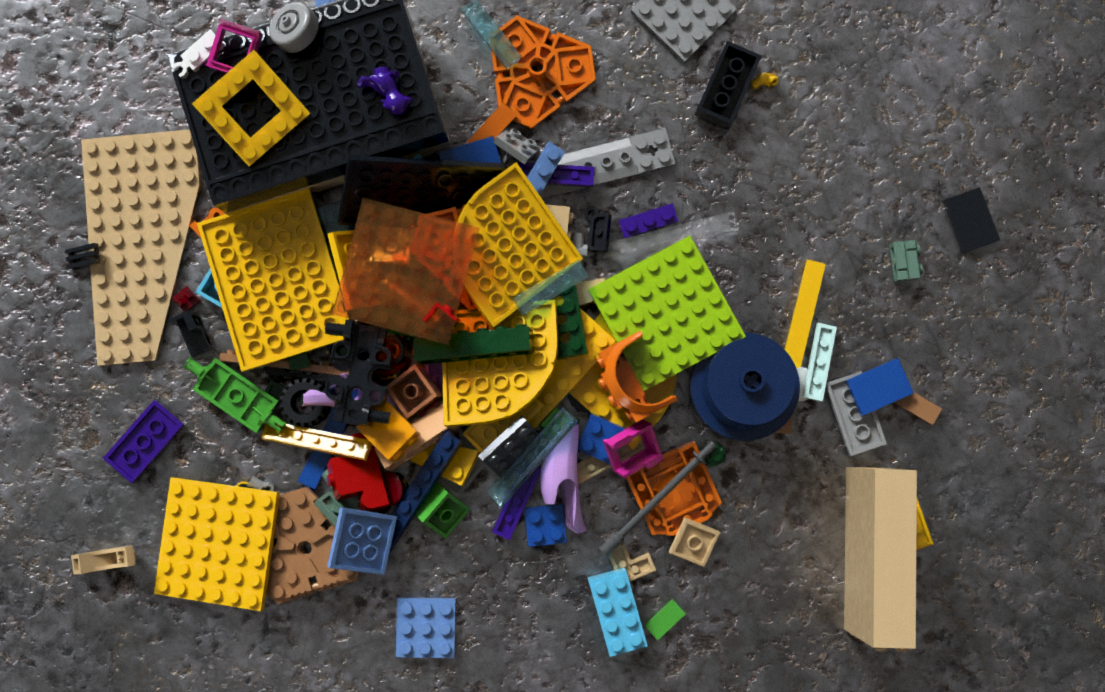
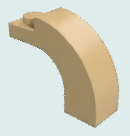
[71,545,136,575]

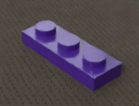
[618,203,678,239]

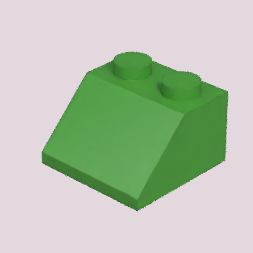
[416,482,471,539]

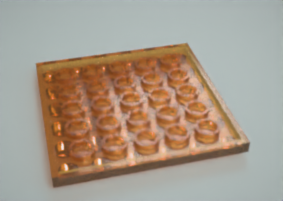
[332,198,480,345]

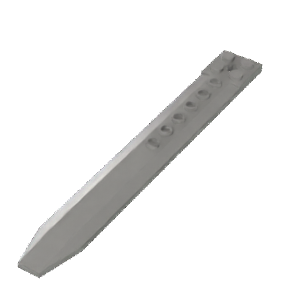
[402,128,675,228]

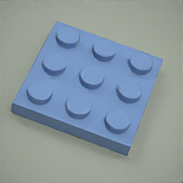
[327,507,397,575]
[396,597,456,658]

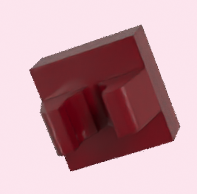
[172,286,201,312]

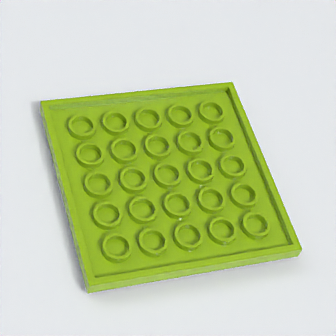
[588,236,746,391]

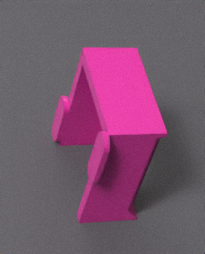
[206,18,263,82]
[602,419,664,479]

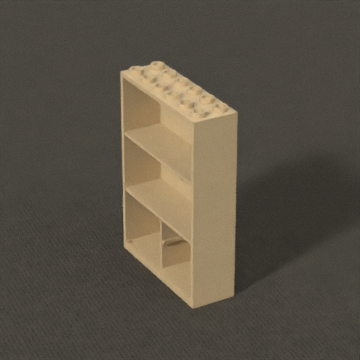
[844,467,917,652]

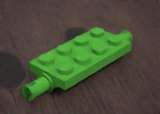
[183,357,286,433]

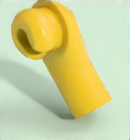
[749,72,779,90]

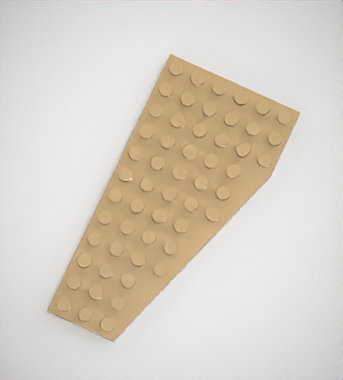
[81,129,201,366]

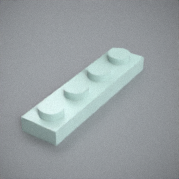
[802,323,837,402]

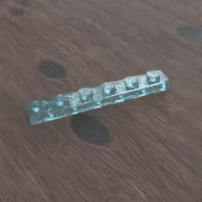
[488,407,578,507]

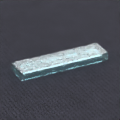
[460,0,521,69]
[513,260,589,316]

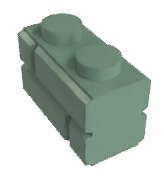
[889,240,923,282]

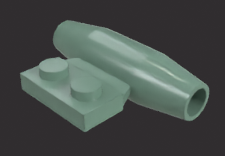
[314,470,379,527]

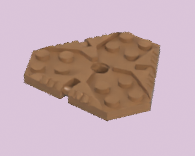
[267,487,361,604]

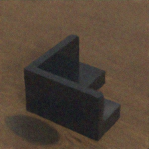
[168,310,214,357]

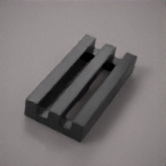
[65,243,100,269]

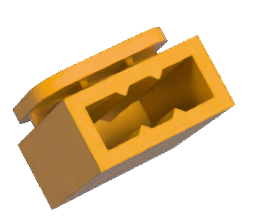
[356,401,421,462]

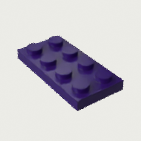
[103,399,185,484]

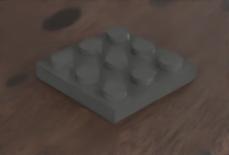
[478,415,545,480]

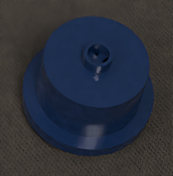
[690,332,800,441]

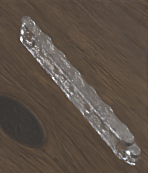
[601,211,740,262]

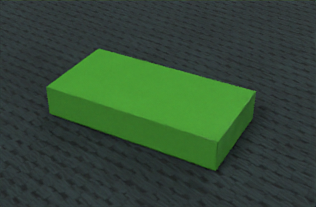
[644,599,686,640]

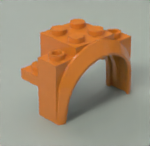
[596,331,678,423]

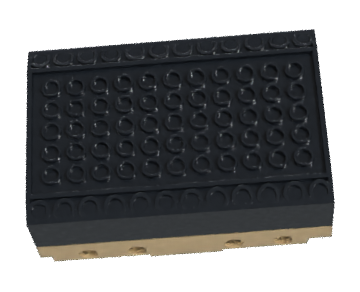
[168,0,451,213]

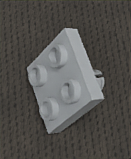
[493,127,541,167]

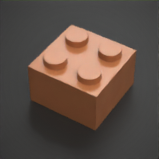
[386,364,443,419]

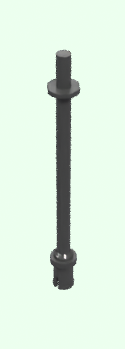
[599,441,717,557]

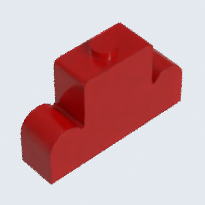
[327,433,389,512]

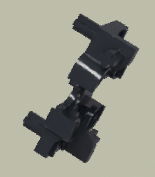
[325,320,394,427]

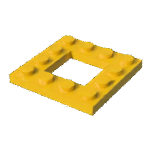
[192,50,310,167]

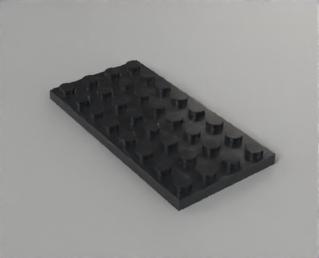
[338,155,505,228]

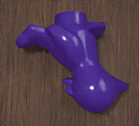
[356,67,413,115]

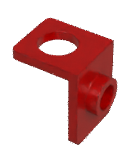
[422,302,460,323]

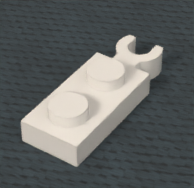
[172,29,225,79]

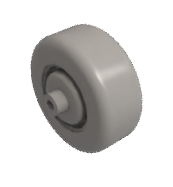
[269,2,319,53]

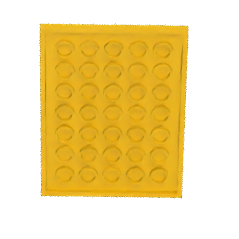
[197,188,350,372]

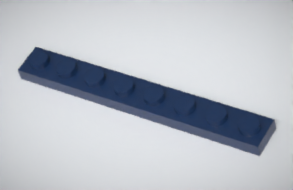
[389,429,464,554]

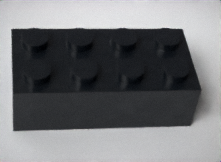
[694,41,762,130]

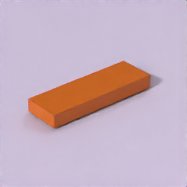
[466,102,517,144]

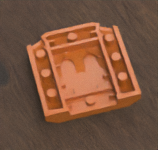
[626,441,722,536]

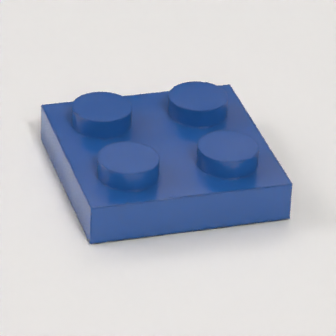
[578,413,626,465]
[524,504,567,547]

